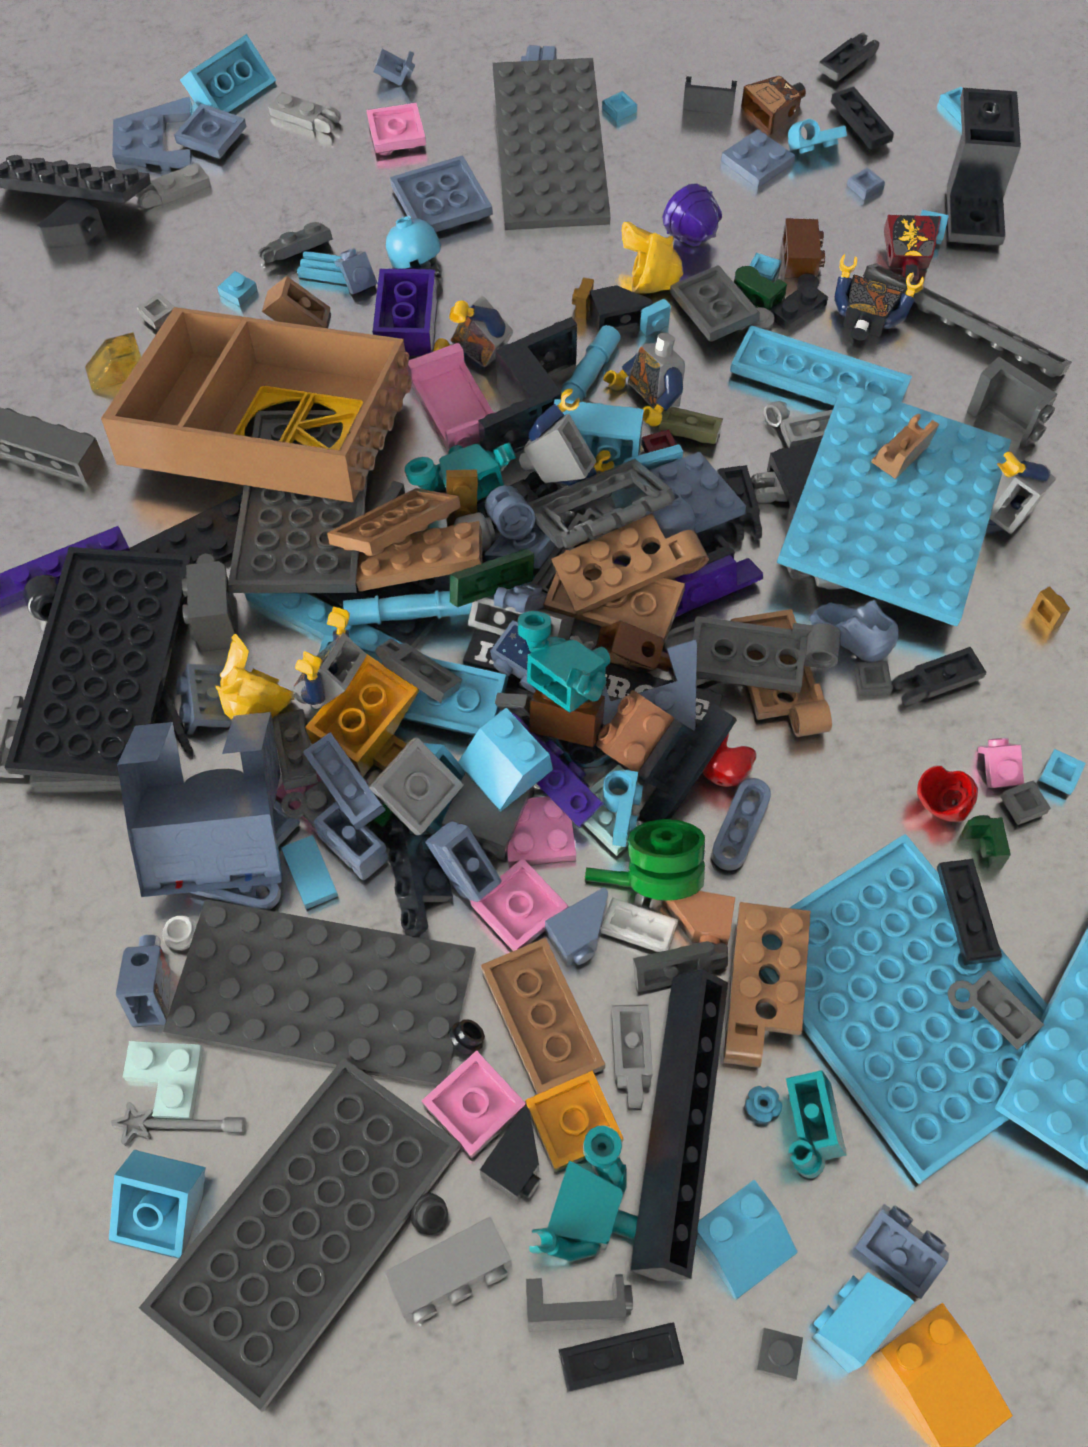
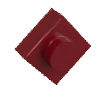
[641,429,677,453]

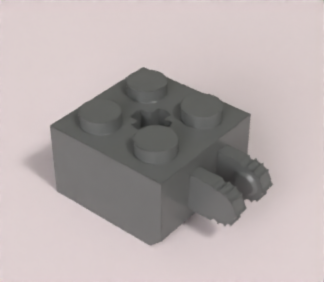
[182,553,239,652]

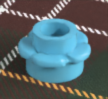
[745,1086,782,1123]

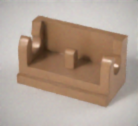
[871,413,939,479]

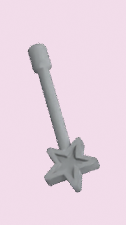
[111,1102,246,1146]

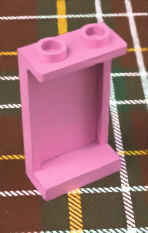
[407,343,496,451]

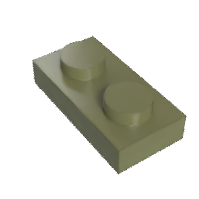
[659,407,723,444]

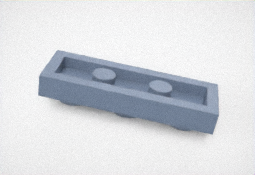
[303,732,385,831]

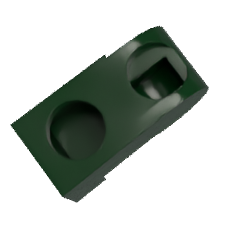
[734,266,787,311]

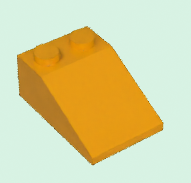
[305,654,419,777]
[871,1303,1013,1447]

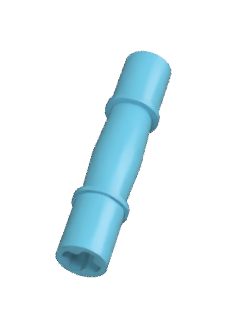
[561,325,621,402]
[343,590,472,626]

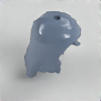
[809,600,899,662]

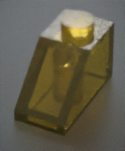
[85,332,142,391]

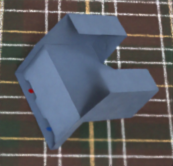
[117,712,283,897]

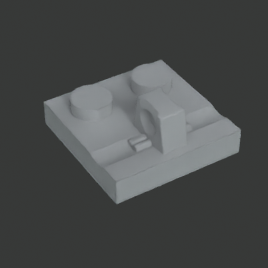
[369,737,464,835]

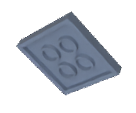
[390,155,493,232]

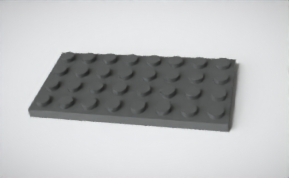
[493,58,611,230]
[228,410,368,593]
[163,899,476,1087]
[139,1058,461,1412]

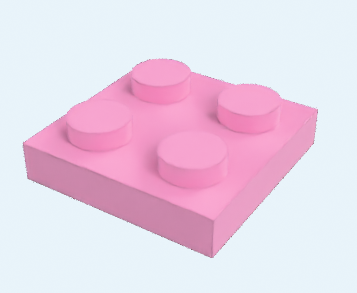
[366,103,426,153]
[507,796,576,867]
[470,858,569,951]
[422,1051,527,1158]

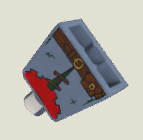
[116,935,171,1027]

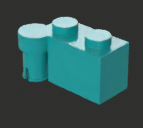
[786,1070,847,1178]

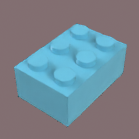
[554,399,644,467]

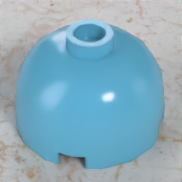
[385,216,441,269]

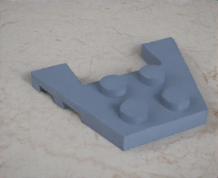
[112,97,192,171]
[602,639,697,759]

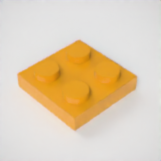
[525,1070,624,1172]

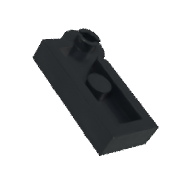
[770,274,828,332]

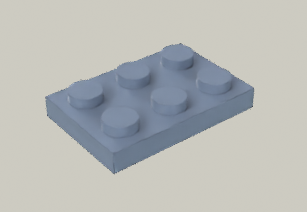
[650,451,746,533]

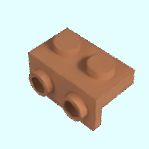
[596,690,675,772]

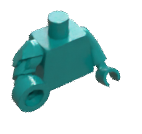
[404,443,516,500]
[518,611,611,713]
[529,1125,638,1262]

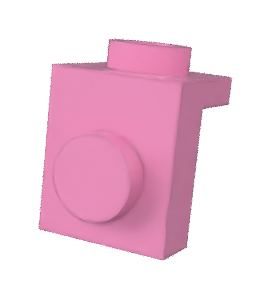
[978,738,1024,788]

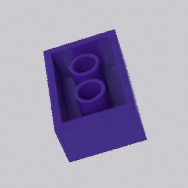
[372,268,437,356]

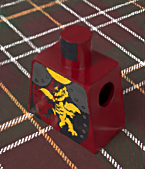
[884,215,941,281]

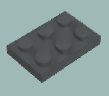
[670,265,760,342]

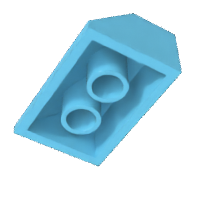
[180,34,276,113]

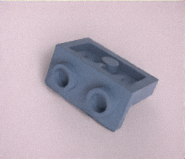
[176,664,232,735]
[855,1204,949,1299]

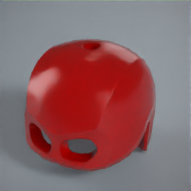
[702,733,757,787]
[917,766,978,822]

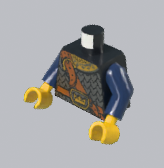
[834,254,924,340]

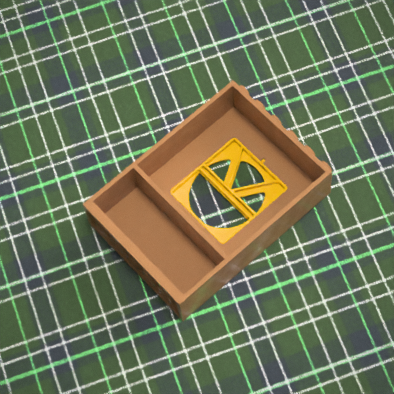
[101,307,412,503]

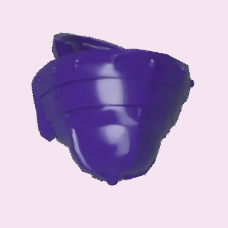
[662,183,722,246]

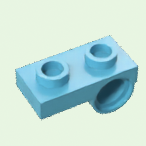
[788,119,847,154]
[602,770,643,847]

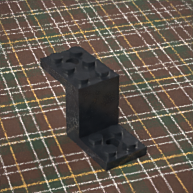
[947,88,1021,245]
[478,317,577,453]

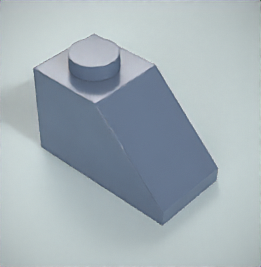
[545,887,608,967]

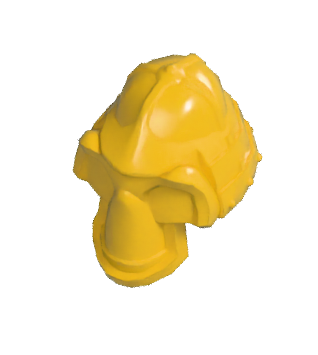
[622,221,684,295]
[216,634,294,720]

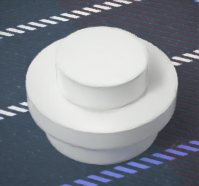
[162,916,197,950]

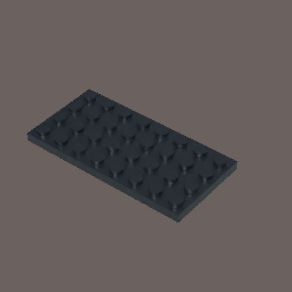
[5,547,194,782]

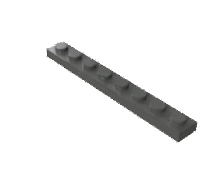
[863,263,1072,377]

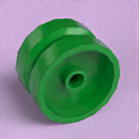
[628,819,705,901]

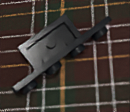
[638,704,737,821]
[383,814,453,937]

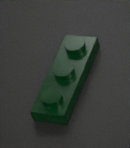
[450,548,534,608]

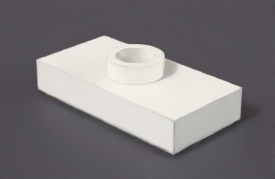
[601,898,678,952]

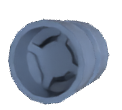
[485,485,536,539]

